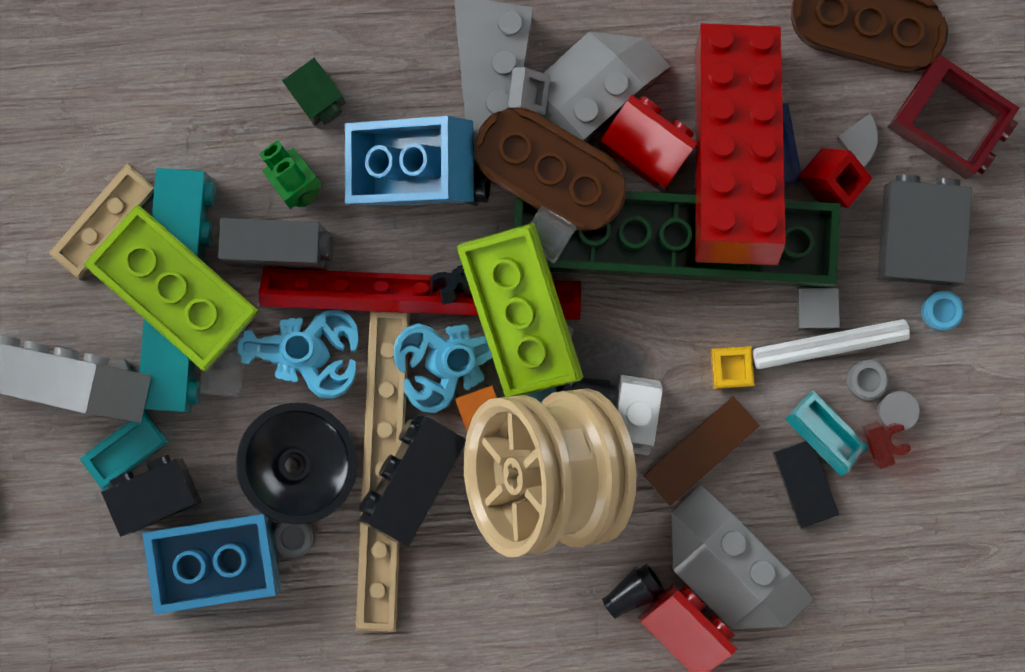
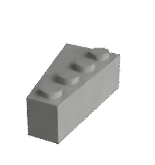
[454,0,533,167]
[0,335,151,423]

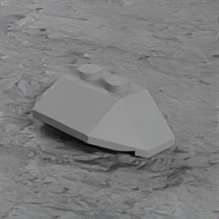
[543,32,671,143]
[671,484,813,628]

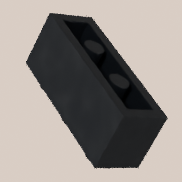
[359,416,466,547]

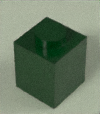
[282,57,346,126]

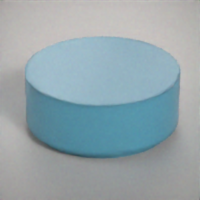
[921,291,964,331]

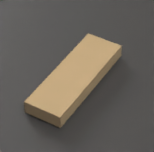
[49,164,154,280]

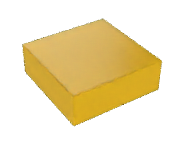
[711,346,755,389]

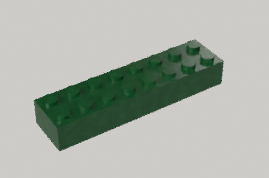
[513,191,841,288]

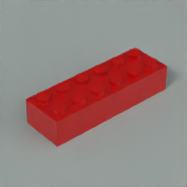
[695,23,785,265]

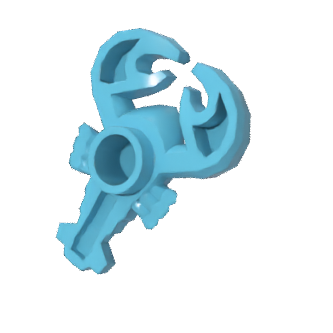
[237,309,359,399]
[393,323,492,413]

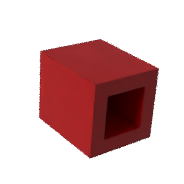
[798,148,873,208]

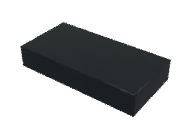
[772,441,839,528]

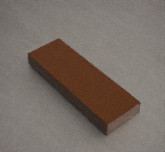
[643,396,760,506]

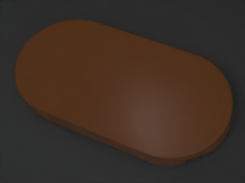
[791,0,948,73]
[475,107,626,232]

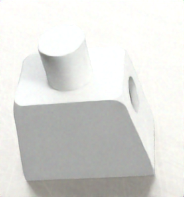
[615,375,663,455]

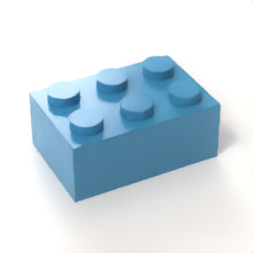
[345,116,474,207]
[142,513,282,615]

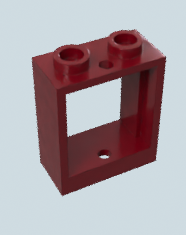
[887,54,1020,179]

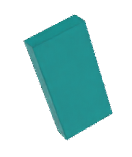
[785,390,869,476]
[79,411,170,491]

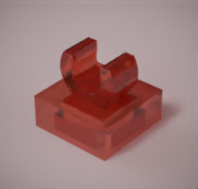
[862,422,911,469]

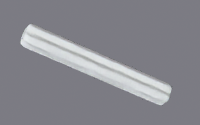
[752,319,910,369]

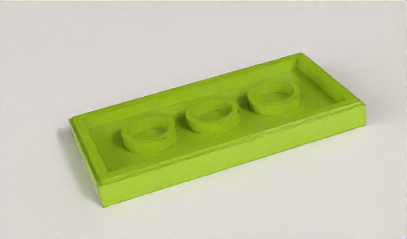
[83,204,260,372]
[456,223,583,397]

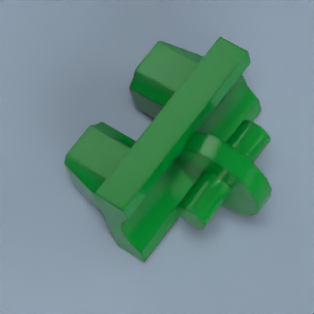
[259,140,322,209]

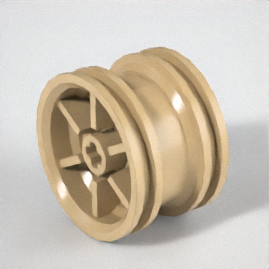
[464,389,637,557]

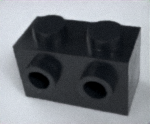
[101,455,202,537]

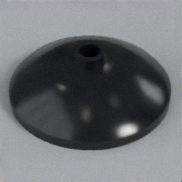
[236,403,357,525]

